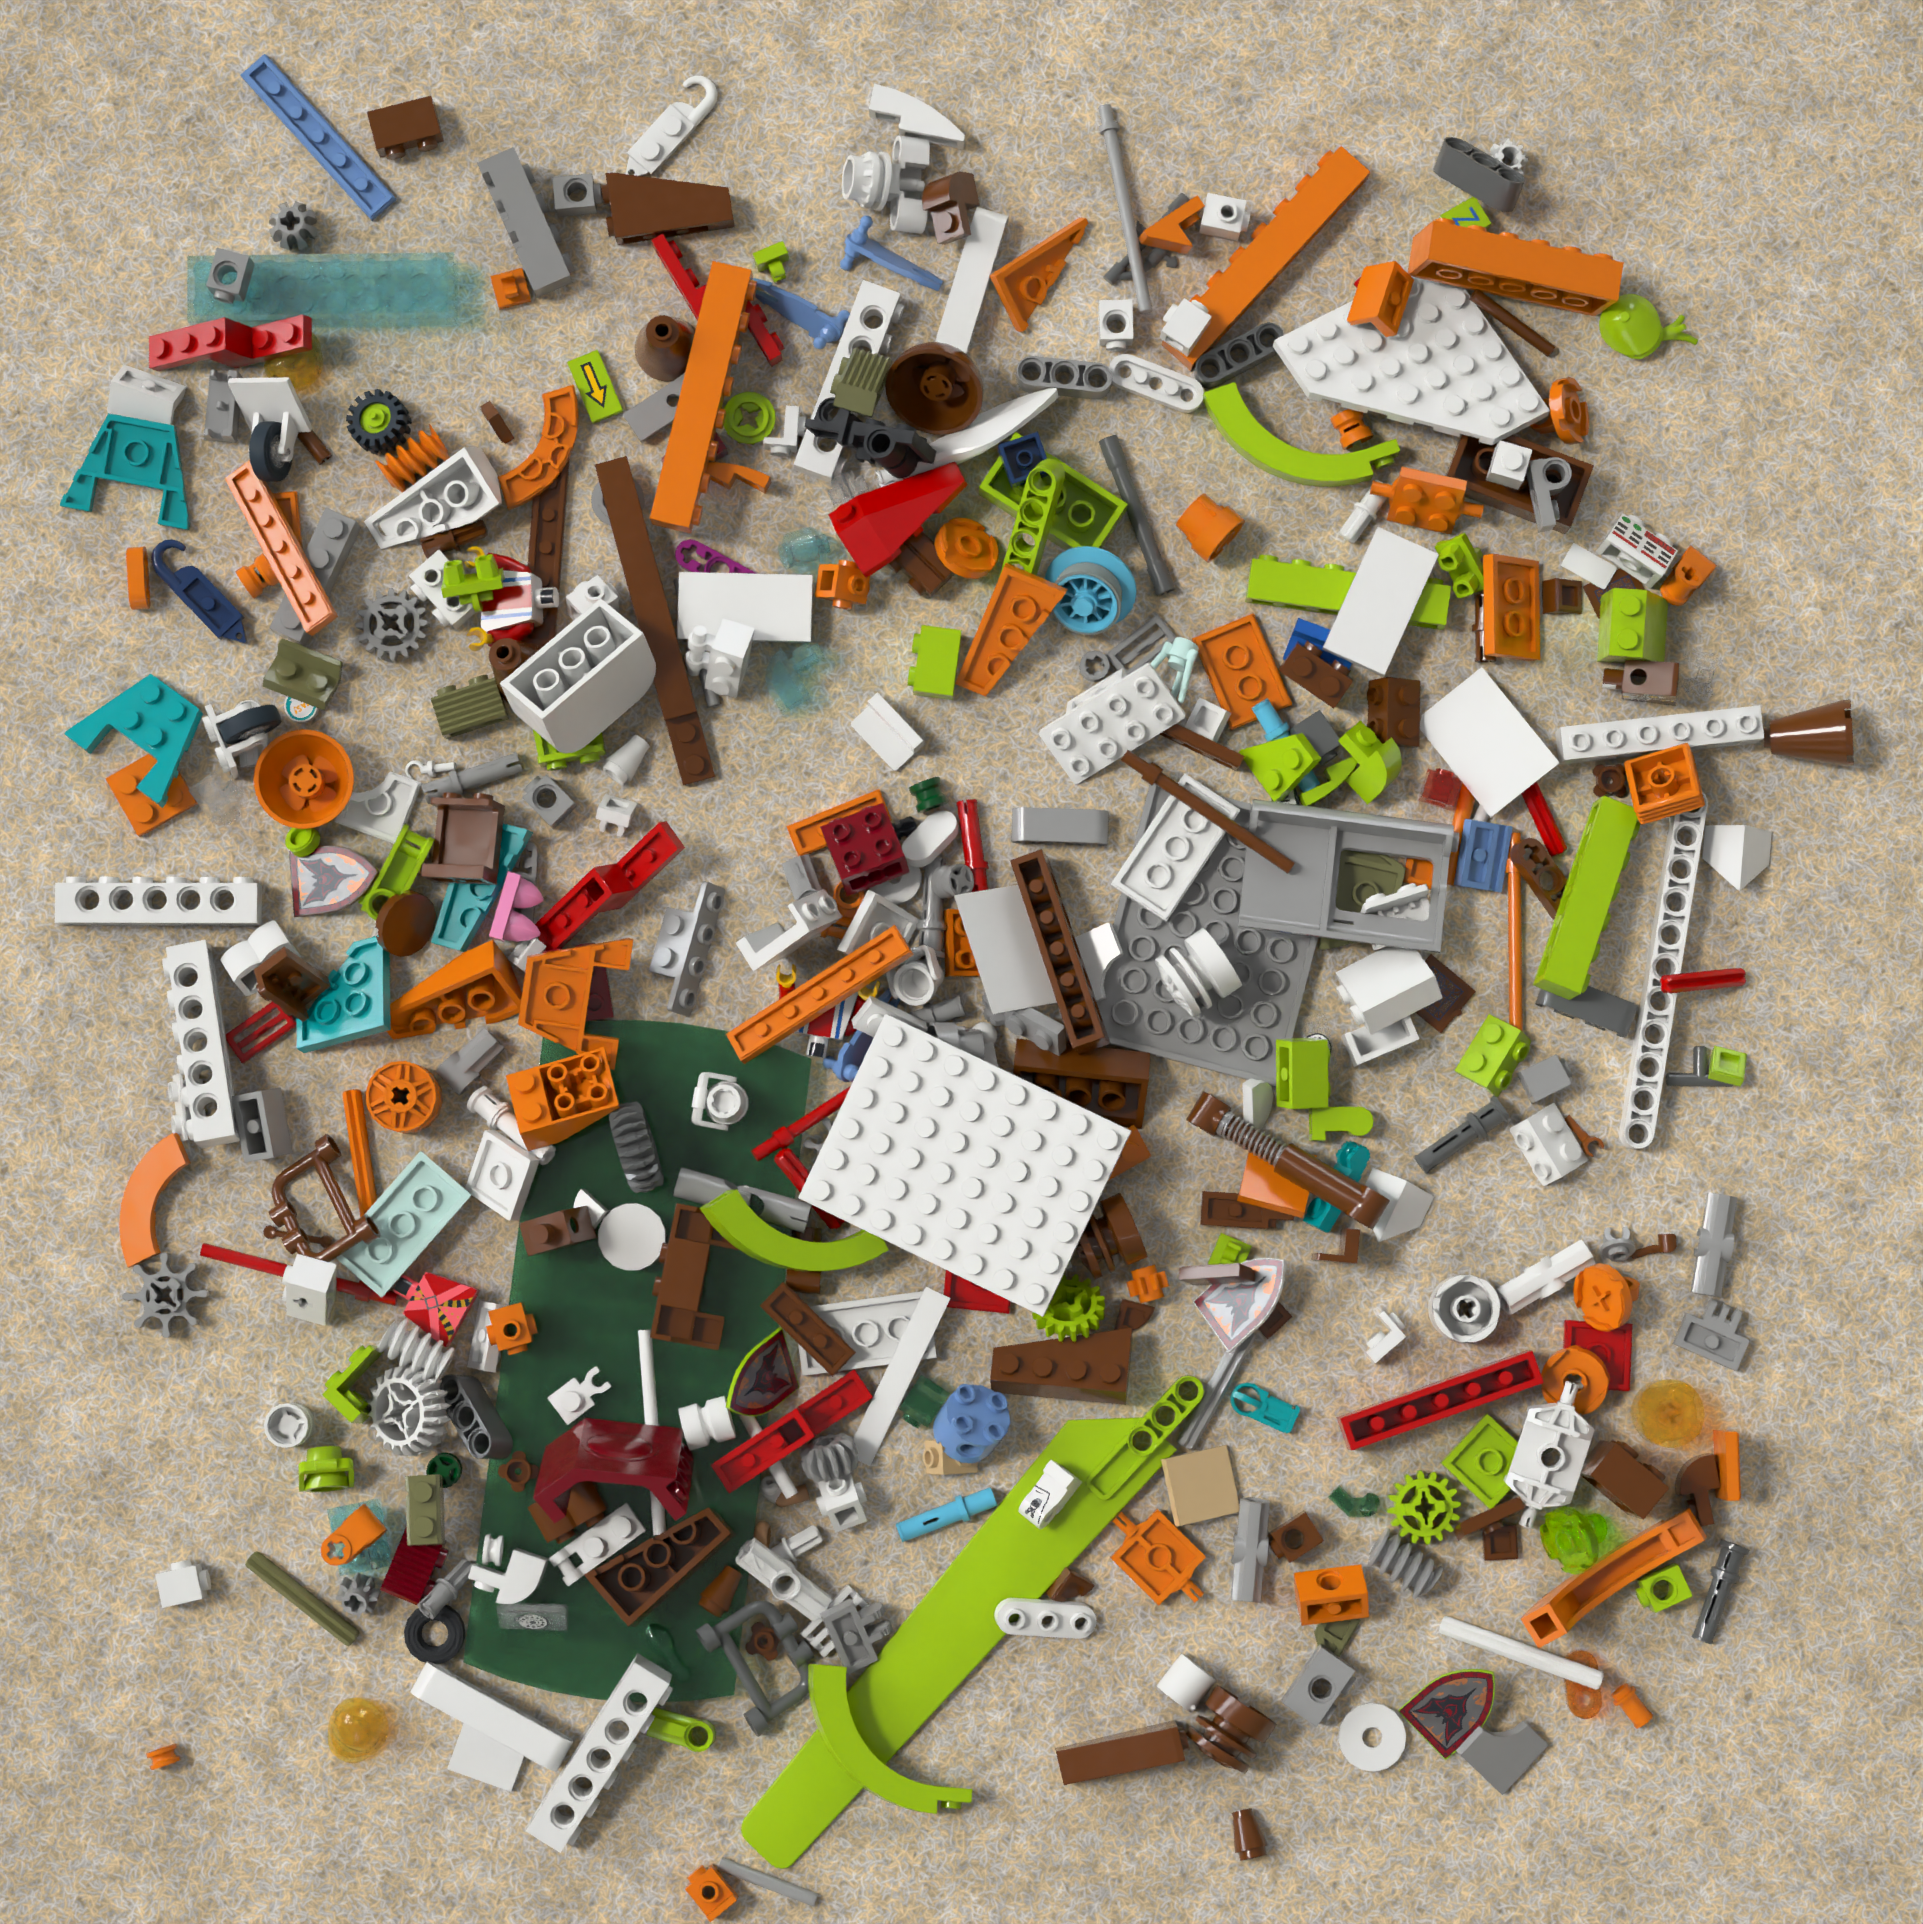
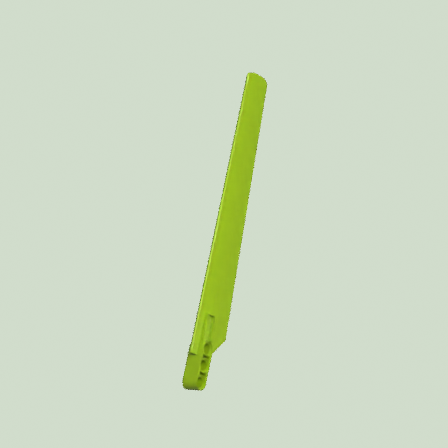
[741,1375,1204,1869]

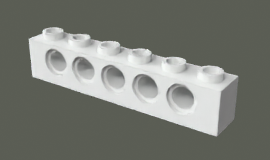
[793,280,905,484]
[1555,705,1764,765]
[55,877,262,926]
[162,940,240,1149]
[526,1653,673,1853]

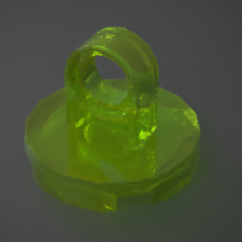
[1540,1506,1608,1575]

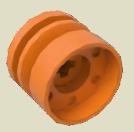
[365,1061,443,1134]

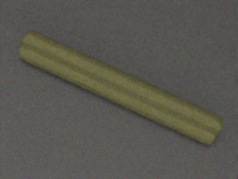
[245,1551,359,1646]

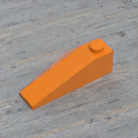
[386,940,522,1040]

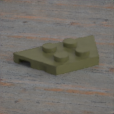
[1318,850,1406,951]

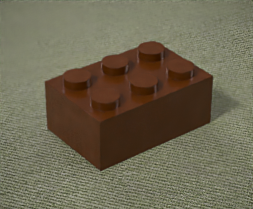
[1580,1440,1670,1520]

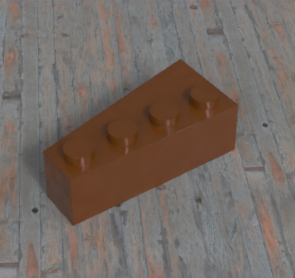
[990,1328,1133,1405]
[584,1507,737,1627]

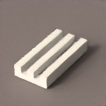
[800,1584,870,1657]

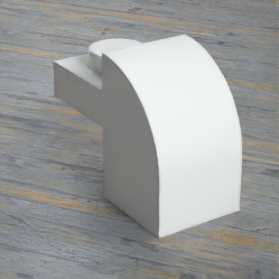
[468,1548,549,1604]

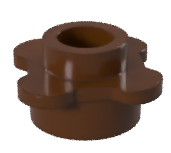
[1592,764,1626,797]
[498,1451,539,1492]
[745,1622,780,1661]

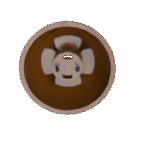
[885,342,984,435]

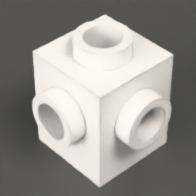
[566,575,620,621]
[816,1473,867,1533]

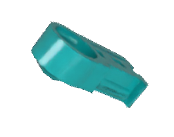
[1230,1382,1300,1434]

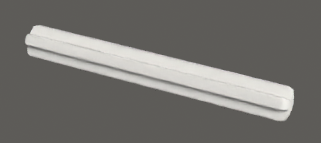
[1439,1616,1604,1690]

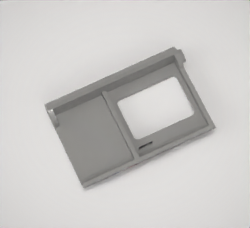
[1238,799,1459,953]

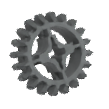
[609,1101,664,1193]

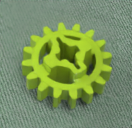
[1032,1274,1105,1342]
[1386,1470,1461,1545]

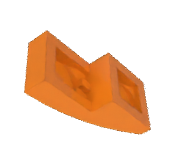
[706,462,772,494]

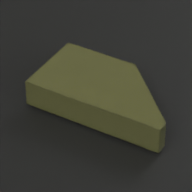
[1314,1619,1361,1657]

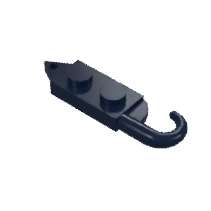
[151,539,247,644]

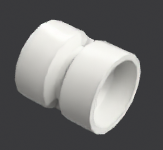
[678,1396,736,1451]
[264,1402,315,1448]

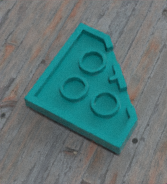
[297,935,391,1053]

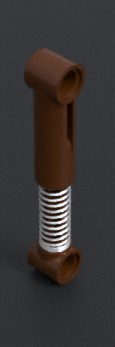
[1186,1091,1390,1230]

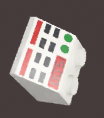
[1595,513,1678,589]

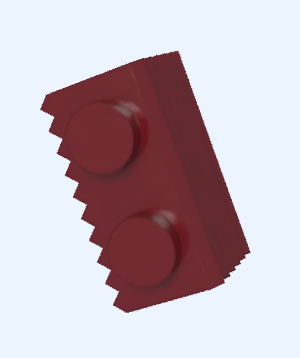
[380,1526,449,1605]

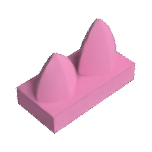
[489,871,544,942]

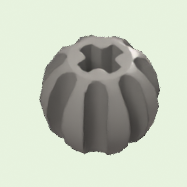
[269,201,318,251]

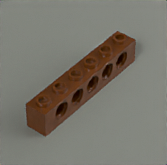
[1010,849,1111,1055]

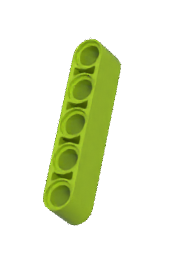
[1000,458,1065,576]

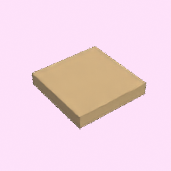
[1161,1445,1239,1526]

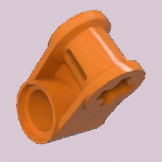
[1660,545,1717,606]
[820,882,865,939]
[321,1504,387,1566]

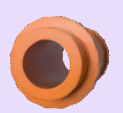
[1611,1683,1653,1729]

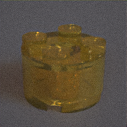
[1630,1379,1705,1448]

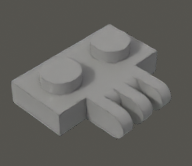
[1672,1298,1750,1371]

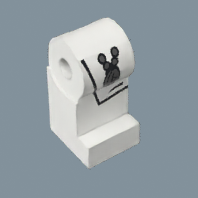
[1018,1460,1082,1529]

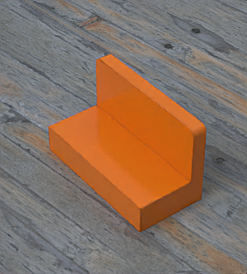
[1347,261,1414,337]

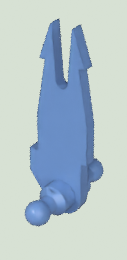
[840,216,943,291]
[753,278,850,350]
[823,988,900,1082]

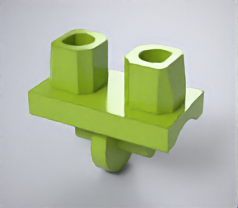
[1434,533,1484,598]
[441,554,505,612]

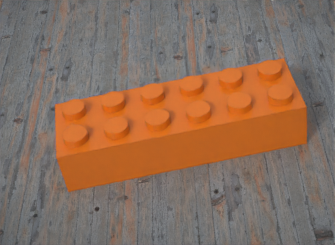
[1408,218,1624,316]

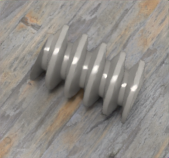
[1368,1528,1444,1599]

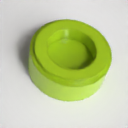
[285,828,320,857]

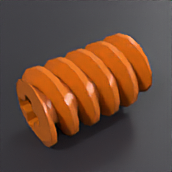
[375,424,449,493]

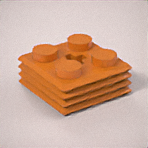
[1624,743,1705,824]

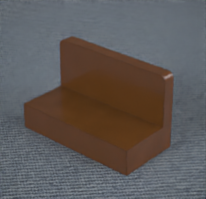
[1311,1228,1360,1264]

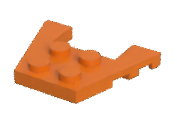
[518,938,633,1070]

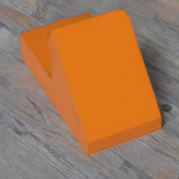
[1138,195,1205,254]

